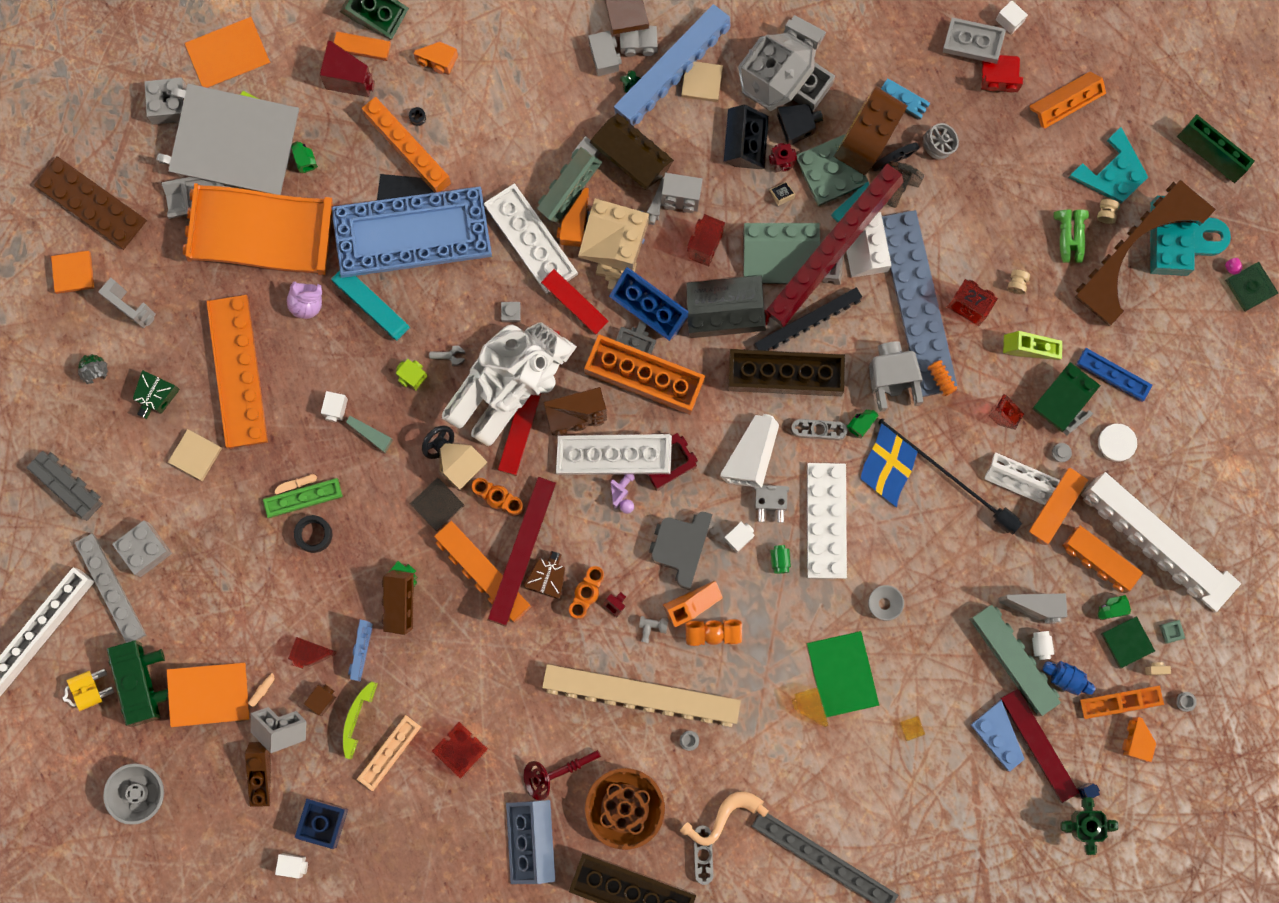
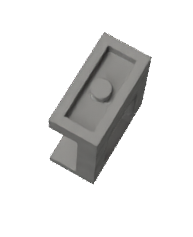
[99,277,156,328]

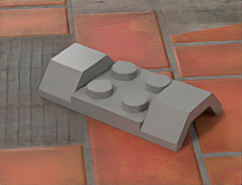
[162,177,242,219]

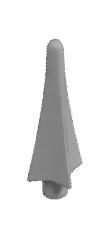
[647,177,664,225]

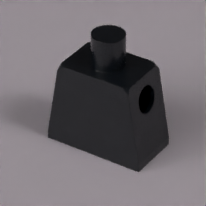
[777,104,823,145]

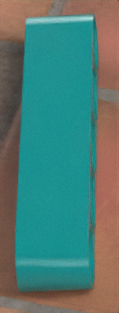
[331,270,410,341]

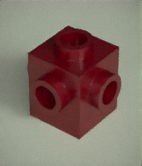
[769,143,797,173]

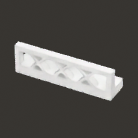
[985,452,1060,505]

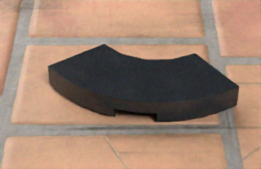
[872,142,920,171]

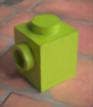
[396,359,427,391]

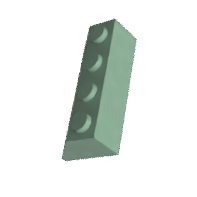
[537,147,602,223]

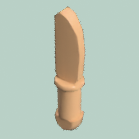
[275,474,317,494]

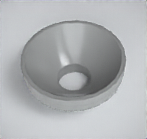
[868,585,904,621]

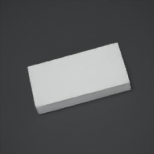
[1200,571,1241,612]

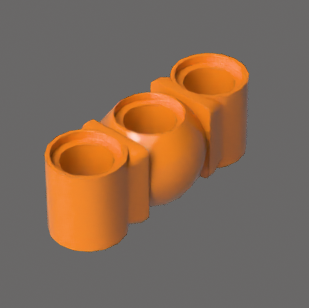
[472,478,523,516]
[569,566,604,620]
[685,619,742,646]

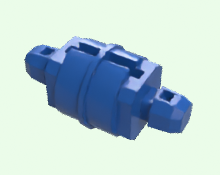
[1043,661,1095,696]

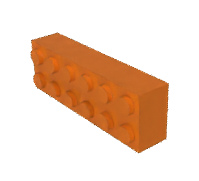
[584,334,705,415]

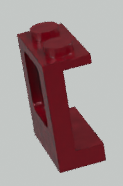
[647,433,698,491]

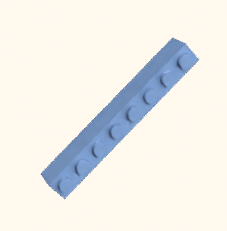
[614,4,730,126]

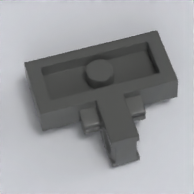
[616,320,657,354]

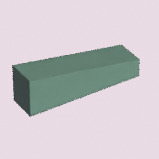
[346,416,393,453]

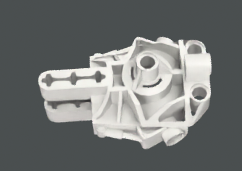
[442,322,577,446]

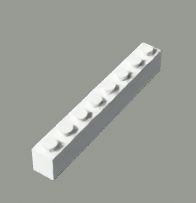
[0,567,95,696]

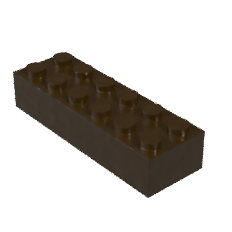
[728,349,845,397]
[569,852,696,903]

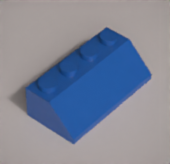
[609,267,689,341]

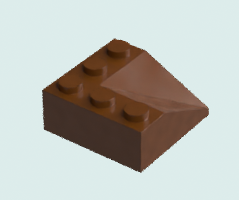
[544,387,607,436]

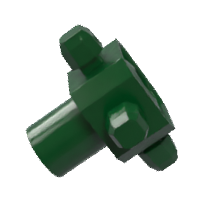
[1060,797,1119,855]

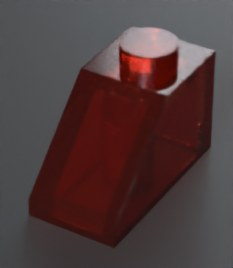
[989,394,1024,430]
[288,637,336,669]

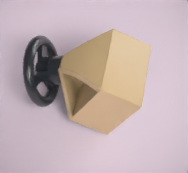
[421,425,487,490]

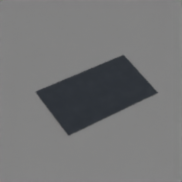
[377,174,435,201]

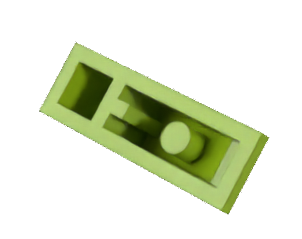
[1003,331,1062,360]

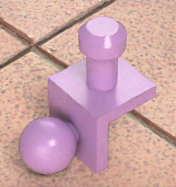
[611,474,635,514]

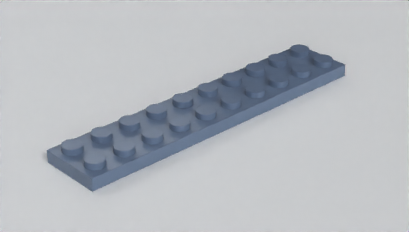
[882,210,958,397]

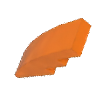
[1080,685,1164,719]

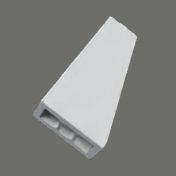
[720,414,779,488]

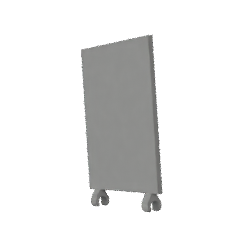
[157,84,299,195]

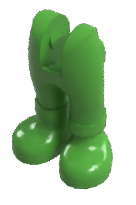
[1053,210,1089,263]

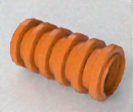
[927,360,958,397]

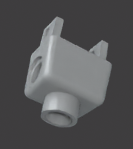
[869,341,923,412]

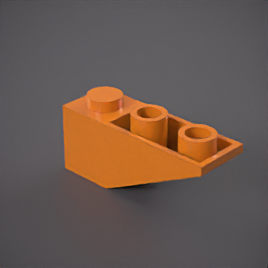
[663,581,723,627]

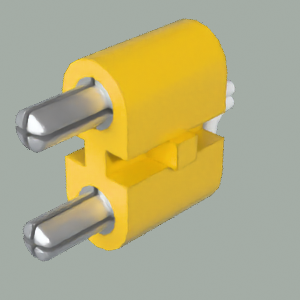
[62,669,114,711]

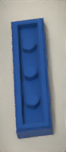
[1076,348,1153,402]

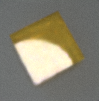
[899,716,925,741]

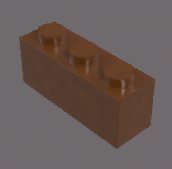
[381,570,414,635]

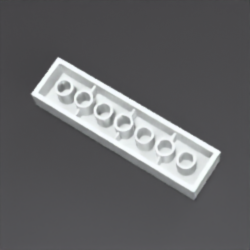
[1081,472,1226,598]

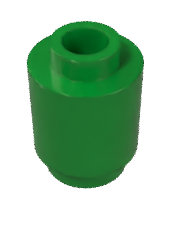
[770,545,791,574]

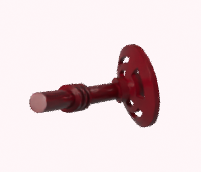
[524,750,601,801]

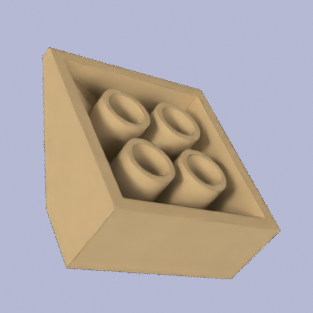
[578,198,649,271]

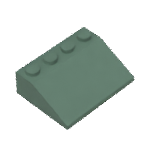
[743,223,820,284]

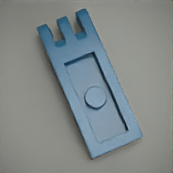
[881,78,930,120]

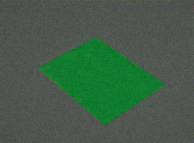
[807,631,880,718]

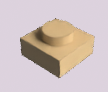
[1145,662,1171,675]

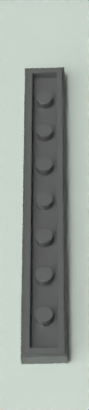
[751,813,899,903]

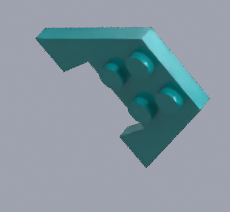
[1068,127,1148,204]

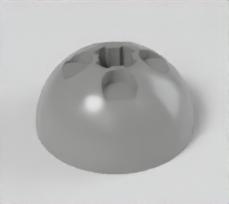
[103,764,164,824]

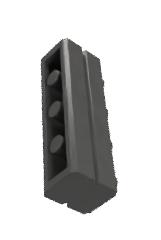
[27,451,103,521]

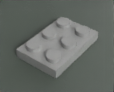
[943,18,1006,64]

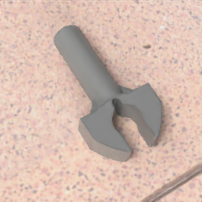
[429,346,465,366]

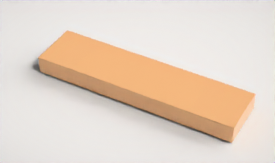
[357,715,422,791]

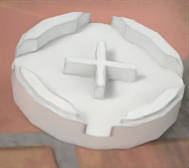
[1098,424,1137,462]

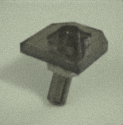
[887,162,925,208]

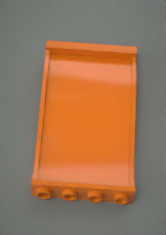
[183,183,333,275]

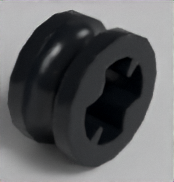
[409,107,426,126]

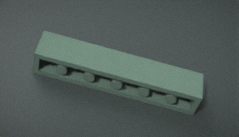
[969,605,1061,716]

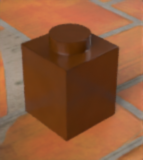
[304,684,337,716]

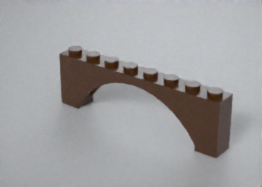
[1075,180,1216,326]

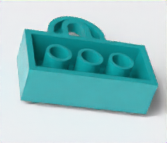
[1150,195,1231,276]

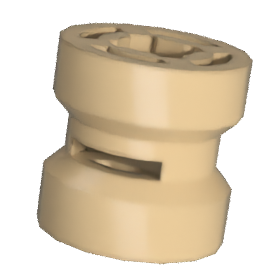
[1097,199,1120,224]
[1007,270,1030,294]

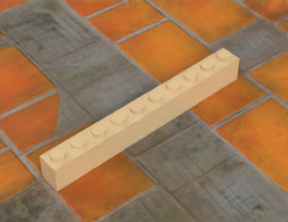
[542,665,741,727]

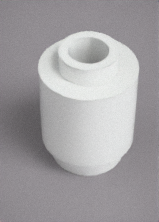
[1032,631,1054,660]

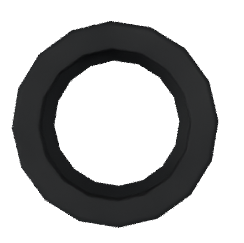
[294,515,333,553]

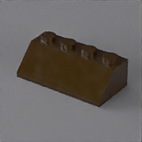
[589,113,674,190]

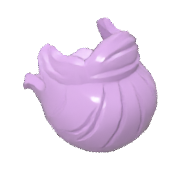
[287,282,322,319]

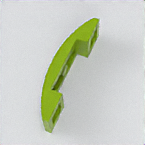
[343,681,378,759]

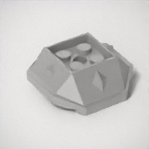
[738,33,816,111]

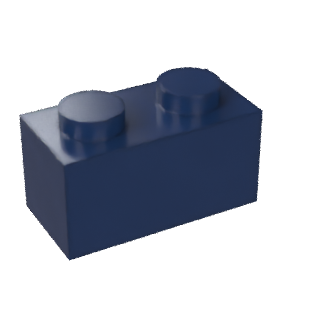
[1077,783,1100,798]

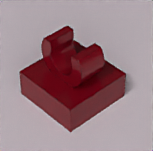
[602,592,626,618]

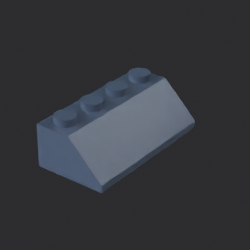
[506,800,555,884]

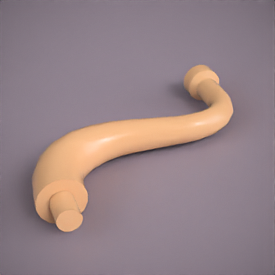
[680,791,769,846]

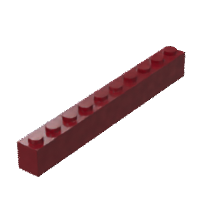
[766,164,903,327]

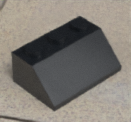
[724,104,769,169]

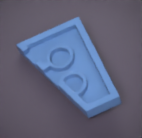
[348,620,373,682]
[971,700,1024,772]

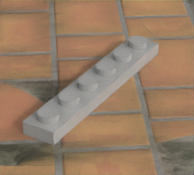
[75,533,146,643]

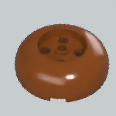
[585,768,665,850]

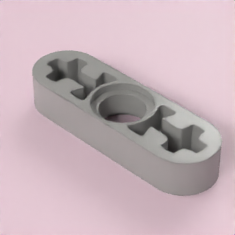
[791,419,847,440]
[694,825,713,885]

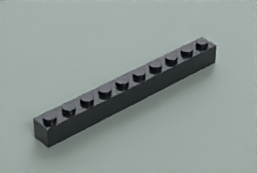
[754,287,862,351]

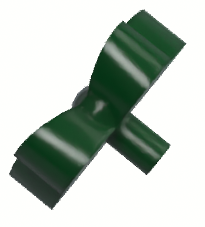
[620,70,641,93]

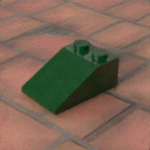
[340,0,409,40]
[1032,362,1101,433]

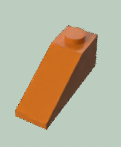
[557,188,589,247]

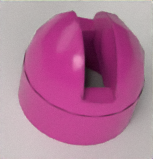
[1225,258,1242,275]

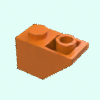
[414,42,458,75]
[1122,717,1156,762]

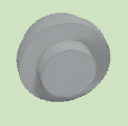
[1052,443,1072,462]
[1176,692,1196,712]
[680,731,699,751]

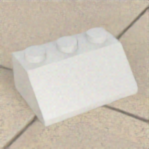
[846,212,891,278]

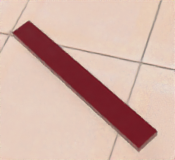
[488,477,556,627]

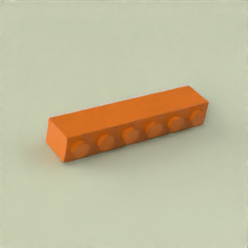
[362,96,451,193]
[434,520,531,623]

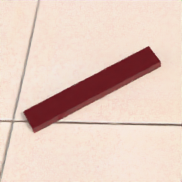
[1000,689,1079,803]

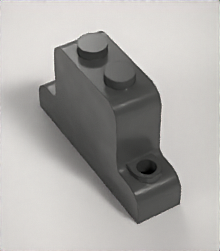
[649,512,713,590]

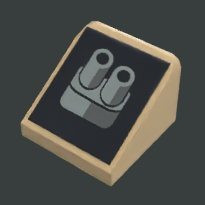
[770,182,795,206]

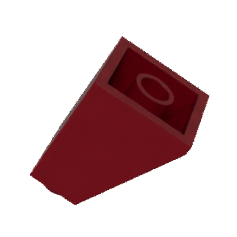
[320,41,375,97]

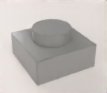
[501,302,521,322]

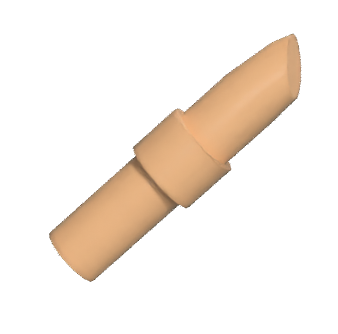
[248,673,275,707]

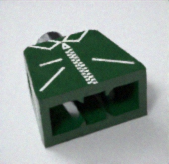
[133,370,180,419]

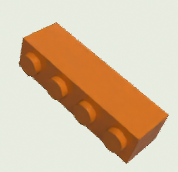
[1062,525,1143,593]

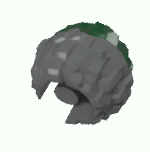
[78,354,108,384]

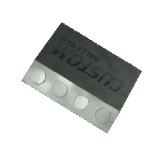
[687,275,766,338]

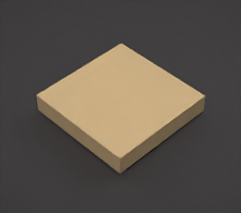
[681,61,723,102]
[168,429,222,481]

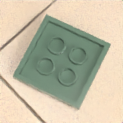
[796,134,869,206]

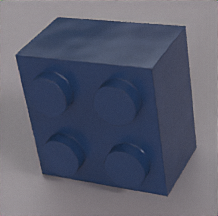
[294,798,348,849]

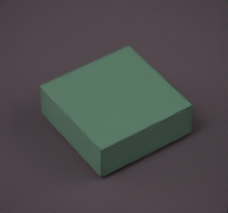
[1159,620,1186,644]

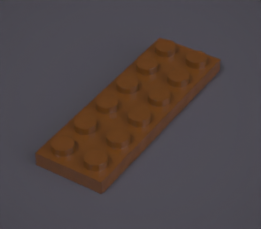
[34,156,147,250]

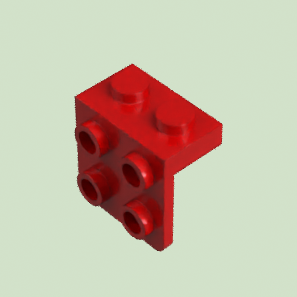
[981,55,1023,93]

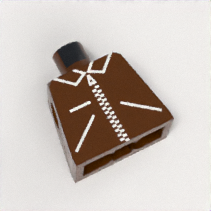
[524,551,566,600]

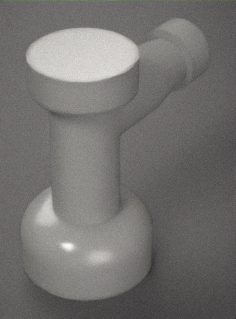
[639,616,668,643]

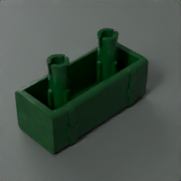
[107,640,169,727]

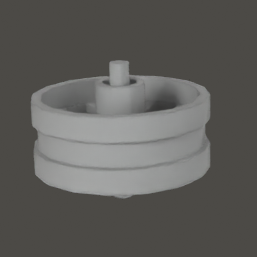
[923,123,959,160]

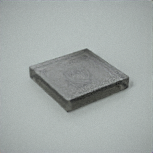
[410,478,465,532]

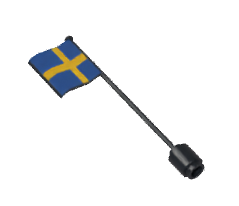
[861,419,1022,535]

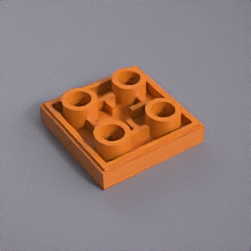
[51,251,94,294]

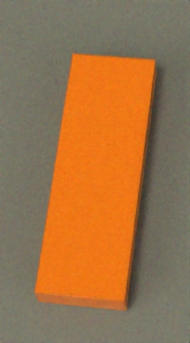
[334,31,391,61]

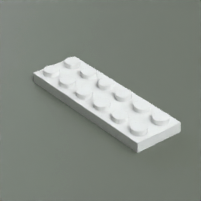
[484,183,578,295]
[556,434,672,475]
[807,463,847,579]

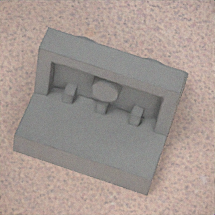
[784,15,826,51]

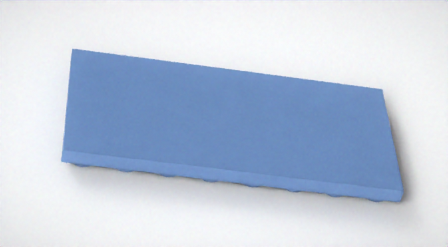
[332,187,492,278]

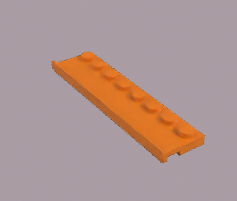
[206,295,268,449]

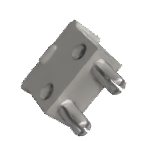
[754,485,789,523]

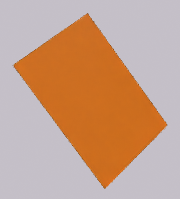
[184,17,270,88]
[167,663,250,727]

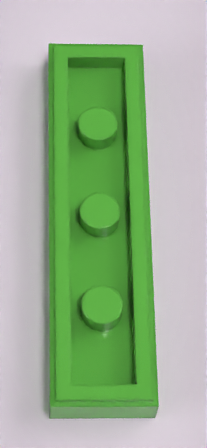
[263,478,343,518]

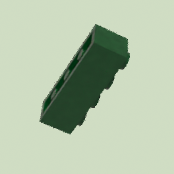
[1177,114,1255,184]

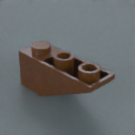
[245,742,271,807]

